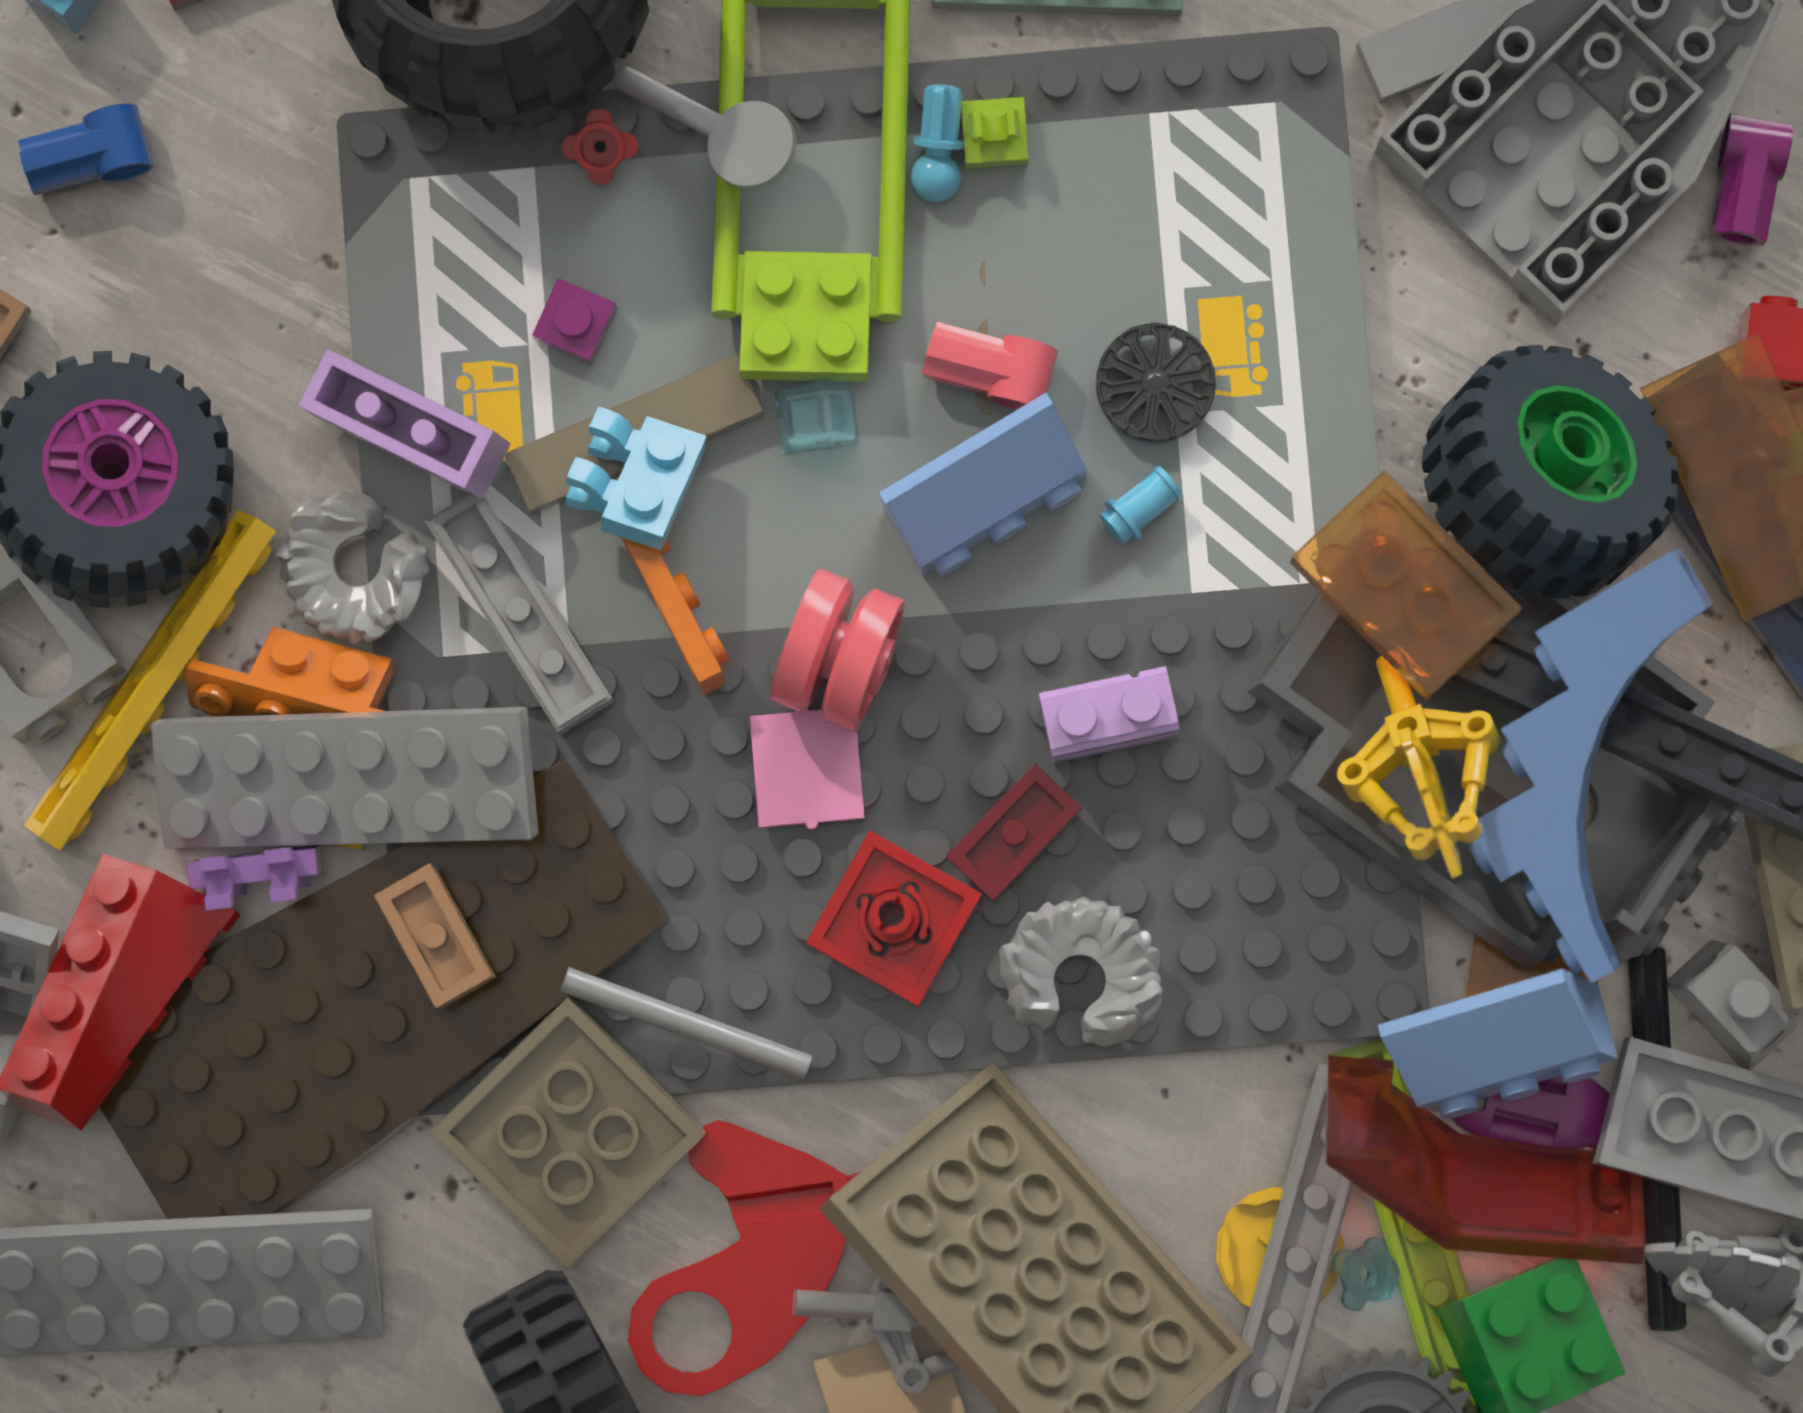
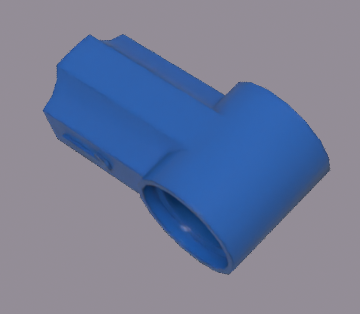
[18,103,153,196]

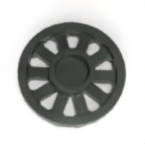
[1096,322,1216,443]

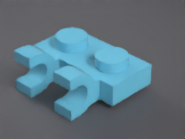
[565,406,707,550]

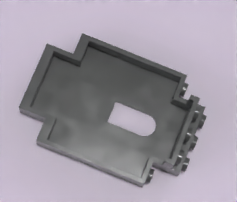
[1247,527,1738,969]

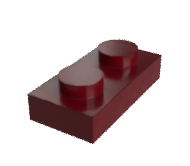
[946,763,1082,903]

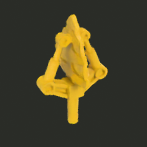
[1337,652,1501,878]

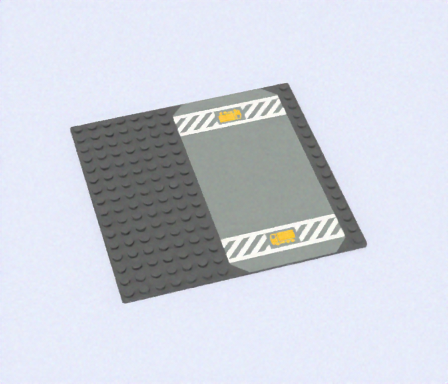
[337,27,1430,1116]

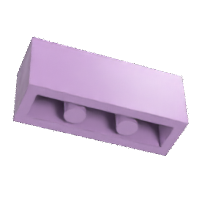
[298,349,511,500]

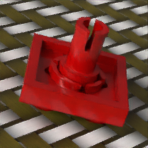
[806,830,983,1008]

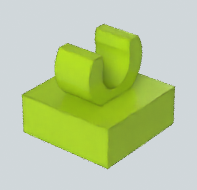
[961,97,1029,169]

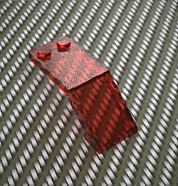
[1326,1055,1645,1265]

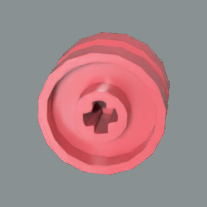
[770,568,905,733]

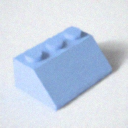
[879,393,1087,577]
[1378,969,1618,1119]

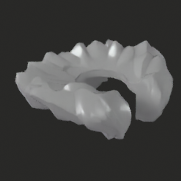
[275,492,429,645]
[999,896,1163,1047]

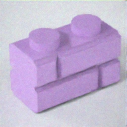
[1039,666,1180,764]

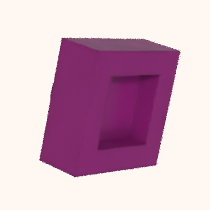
[532,278,618,365]

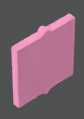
[750,708,865,830]

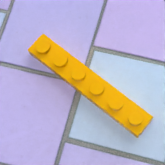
[23,510,276,851]

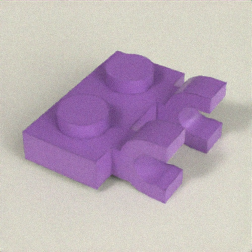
[187,845,324,911]

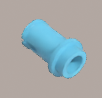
[1099,465,1184,544]

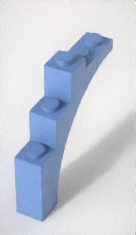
[1467,547,1713,984]

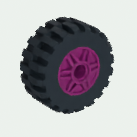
[0,351,234,608]

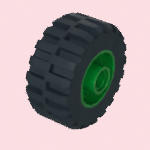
[1422,345,1679,599]

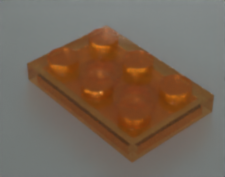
[1289,470,1522,701]

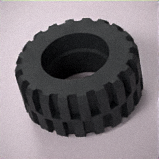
[463,1270,640,1413]

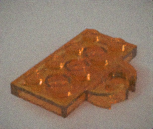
[1640,334,1803,622]

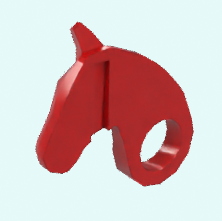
[628,1120,861,1396]

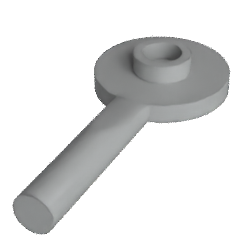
[616,67,796,190]

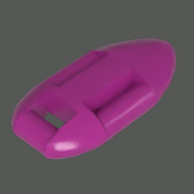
[1450,1076,1610,1155]

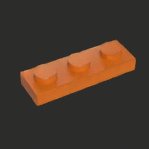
[620,537,730,696]

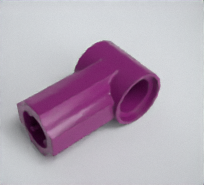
[1711,114,1794,246]

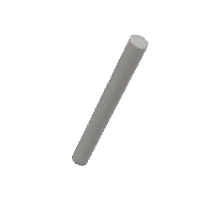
[560,967,812,1080]

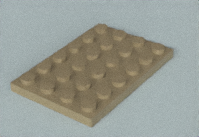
[819,1062,1253,1413]

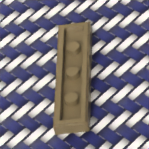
[505,354,764,515]

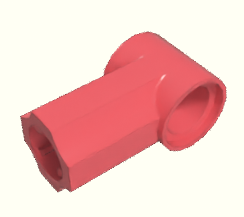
[922,322,1058,410]

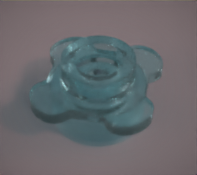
[1332,1237,1399,1311]

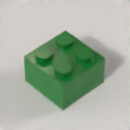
[1435,1252,1626,1413]

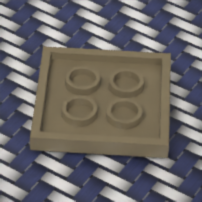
[430,995,707,1270]

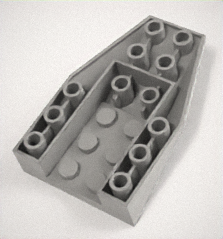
[1374,0,1783,327]

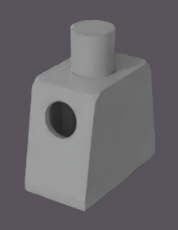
[1667,940,1799,1071]

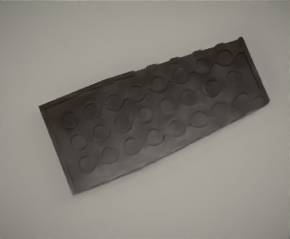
[100,761,668,1219]

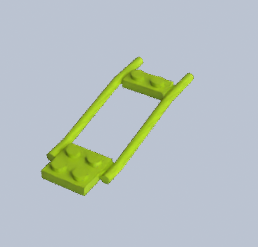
[711,0,910,382]

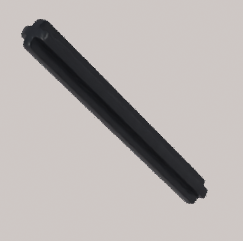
[1628,946,1687,1332]

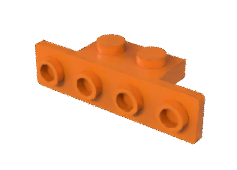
[185,626,393,717]

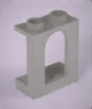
[0,555,127,744]

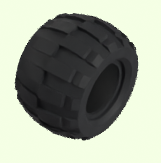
[332,0,650,132]

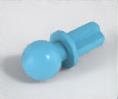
[911,84,964,202]

